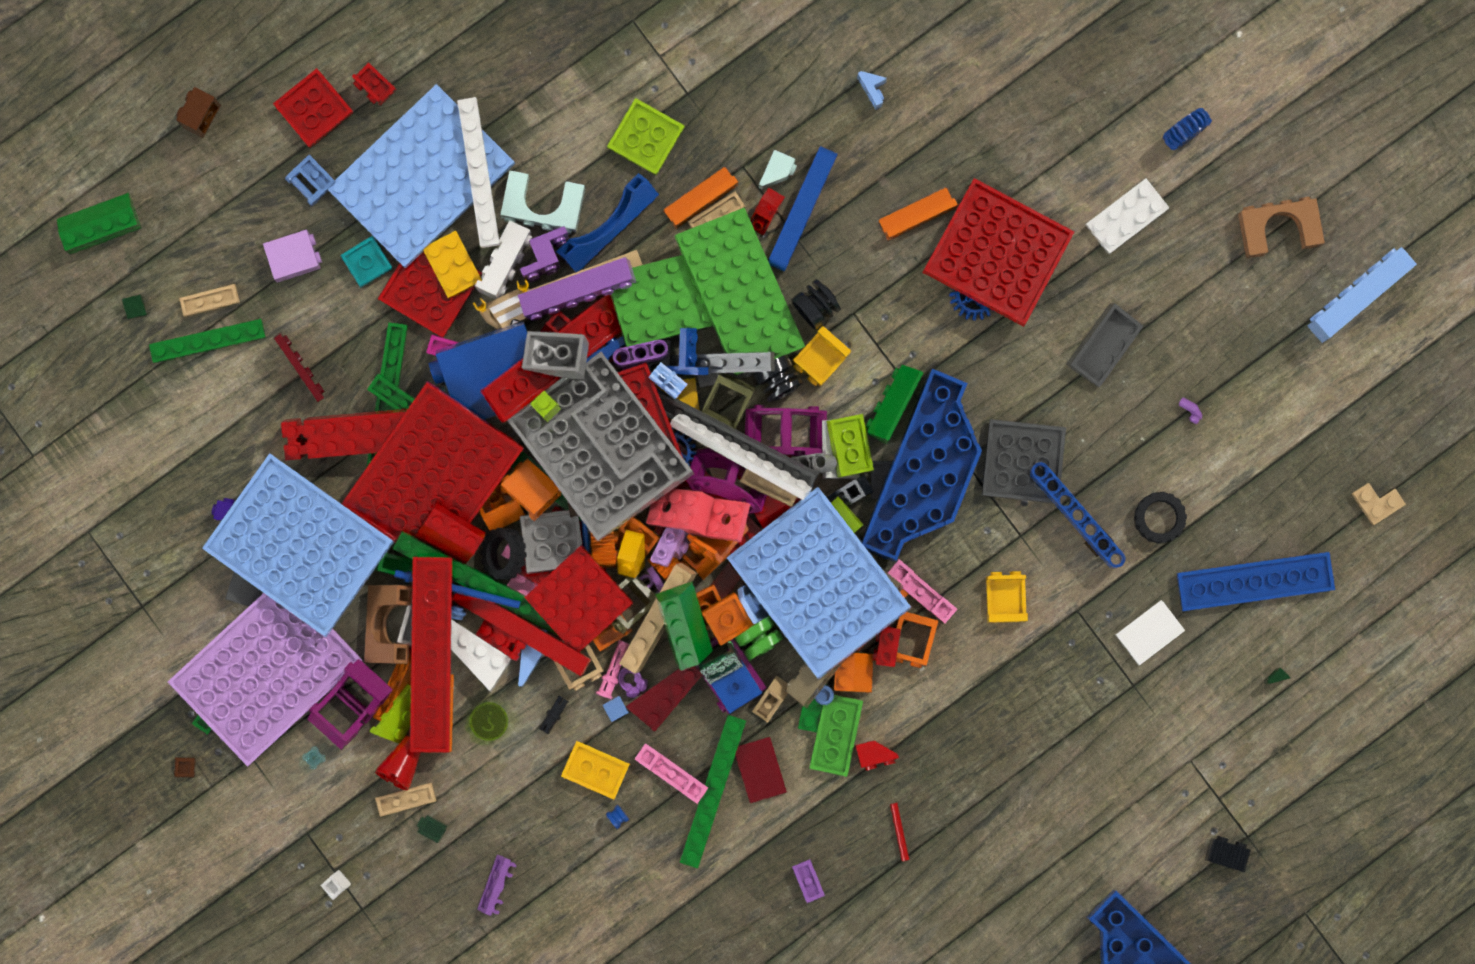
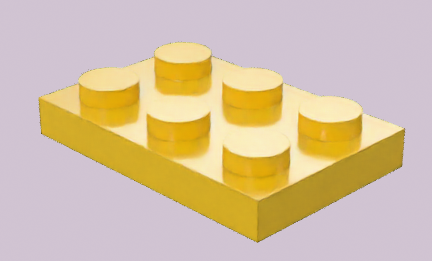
[423,231,482,299]
[561,741,630,799]

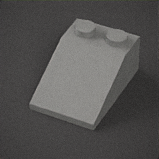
[522,331,589,379]

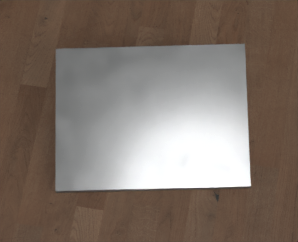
[507,352,694,541]

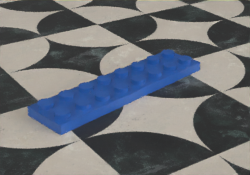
[1176,552,1335,611]

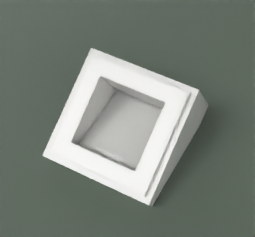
[320,870,351,900]

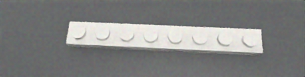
[457,97,500,248]
[670,414,812,500]

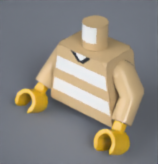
[473,278,530,329]

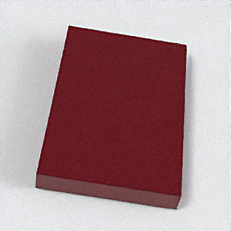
[735,737,787,803]

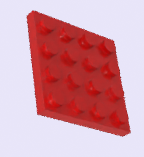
[378,251,482,338]
[524,545,633,652]

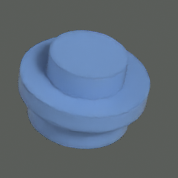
[452,605,467,620]

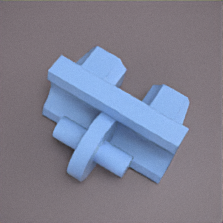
[648,362,687,399]

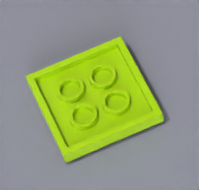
[607,98,685,176]

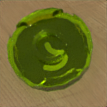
[470,702,508,741]

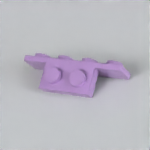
[650,528,693,567]

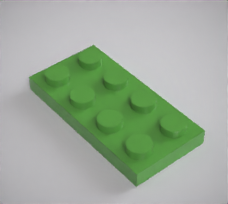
[809,695,863,777]

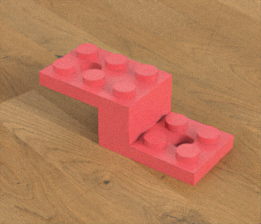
[646,489,750,542]

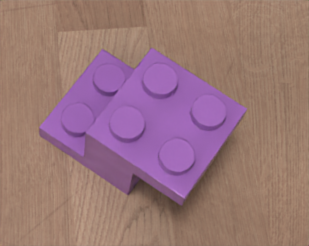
[520,226,569,283]

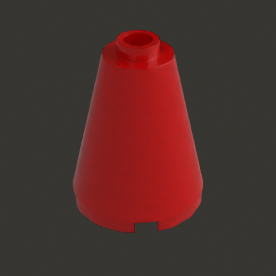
[375,736,421,791]

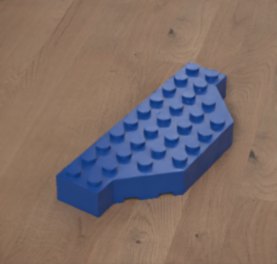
[861,369,982,562]
[1086,890,1191,964]

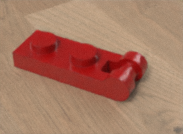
[476,620,527,661]

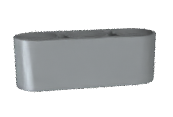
[791,453,837,473]

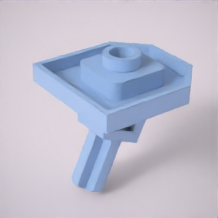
[737,585,770,624]

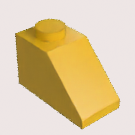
[617,530,645,578]

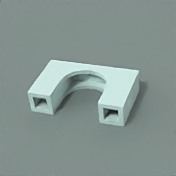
[500,171,585,234]

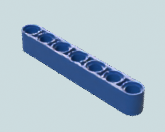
[768,146,838,272]
[1030,462,1125,569]

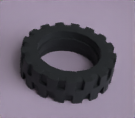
[1134,492,1187,543]
[481,528,527,580]

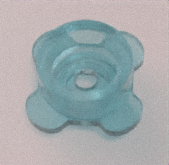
[302,746,326,769]

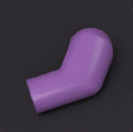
[1179,397,1202,424]

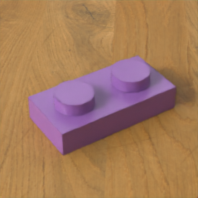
[792,859,825,903]

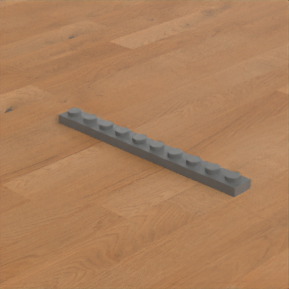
[656,388,819,488]

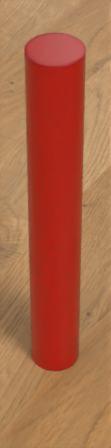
[890,803,909,861]

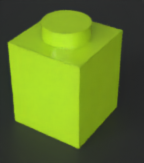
[530,391,561,423]

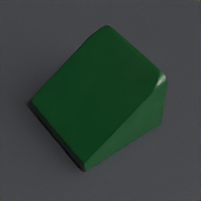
[122,295,147,319]
[1264,668,1291,684]

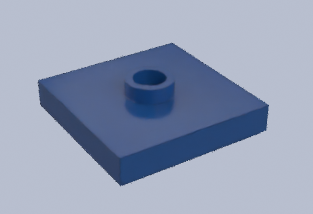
[709,660,762,714]

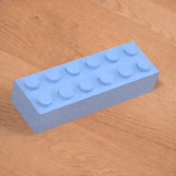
[1307,247,1417,343]

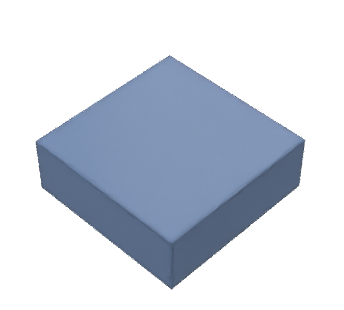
[603,696,629,722]

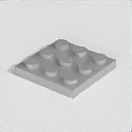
[520,510,582,574]

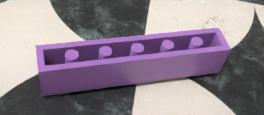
[518,257,636,321]

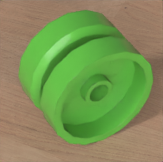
[735,616,784,661]

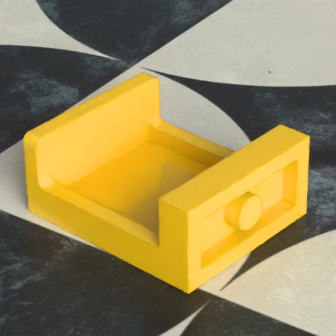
[792,326,851,387]
[986,571,1028,623]

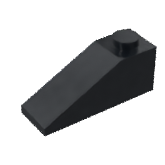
[826,475,874,507]

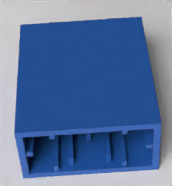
[428,321,546,419]

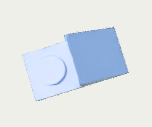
[857,71,887,110]

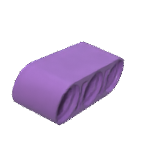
[613,340,668,369]

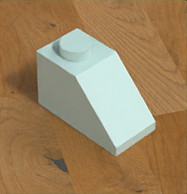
[759,150,797,189]

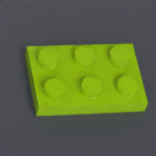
[826,414,874,478]

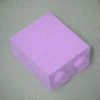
[263,230,322,283]

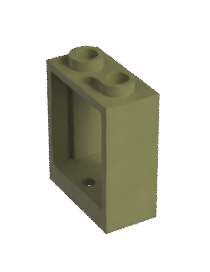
[701,373,756,429]
[612,576,656,634]

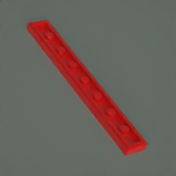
[452,585,591,676]

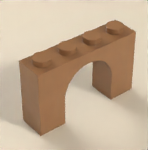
[1238,197,1325,259]
[364,585,412,664]

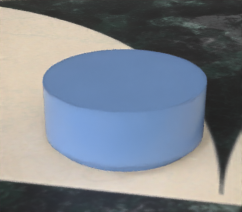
[815,686,834,705]

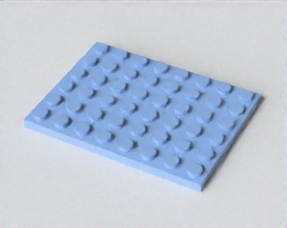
[328,84,515,269]
[202,453,394,637]
[727,487,911,679]

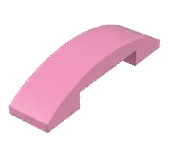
[887,559,957,624]
[635,743,708,804]

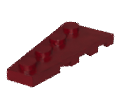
[274,332,325,402]
[626,666,704,732]

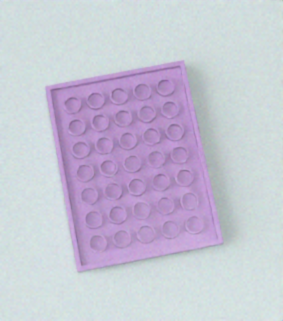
[168,593,362,766]

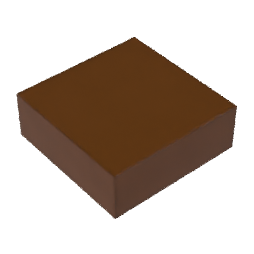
[174,757,196,777]

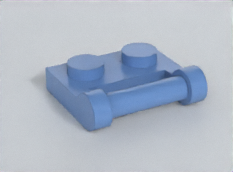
[285,155,335,206]

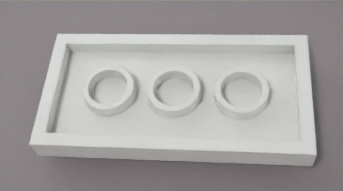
[1086,179,1169,254]

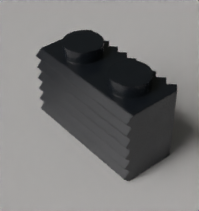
[1205,836,1251,872]

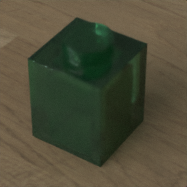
[417,814,449,843]

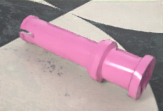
[596,640,630,700]

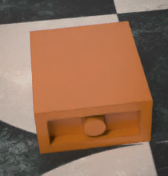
[501,459,561,521]
[687,516,749,564]

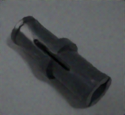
[539,695,569,735]

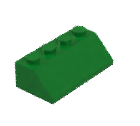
[57,193,142,255]
[865,365,924,444]
[655,581,713,671]

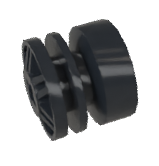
[791,279,841,330]
[753,354,803,403]

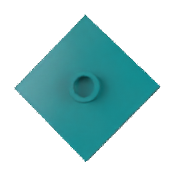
[340,235,393,288]

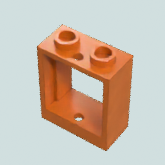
[896,612,938,668]

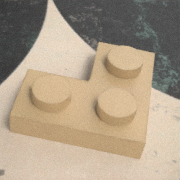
[1352,483,1406,526]

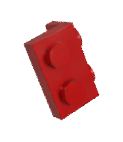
[351,62,396,106]
[873,627,901,667]

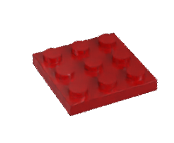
[273,68,354,148]

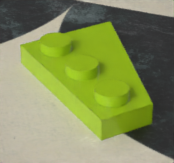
[369,684,411,744]

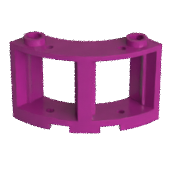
[745,405,827,457]
[686,448,767,514]
[307,659,393,750]

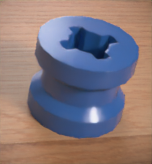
[606,805,629,829]

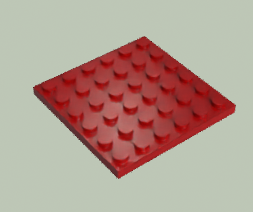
[922,178,1074,327]

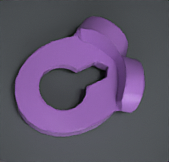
[618,667,648,698]

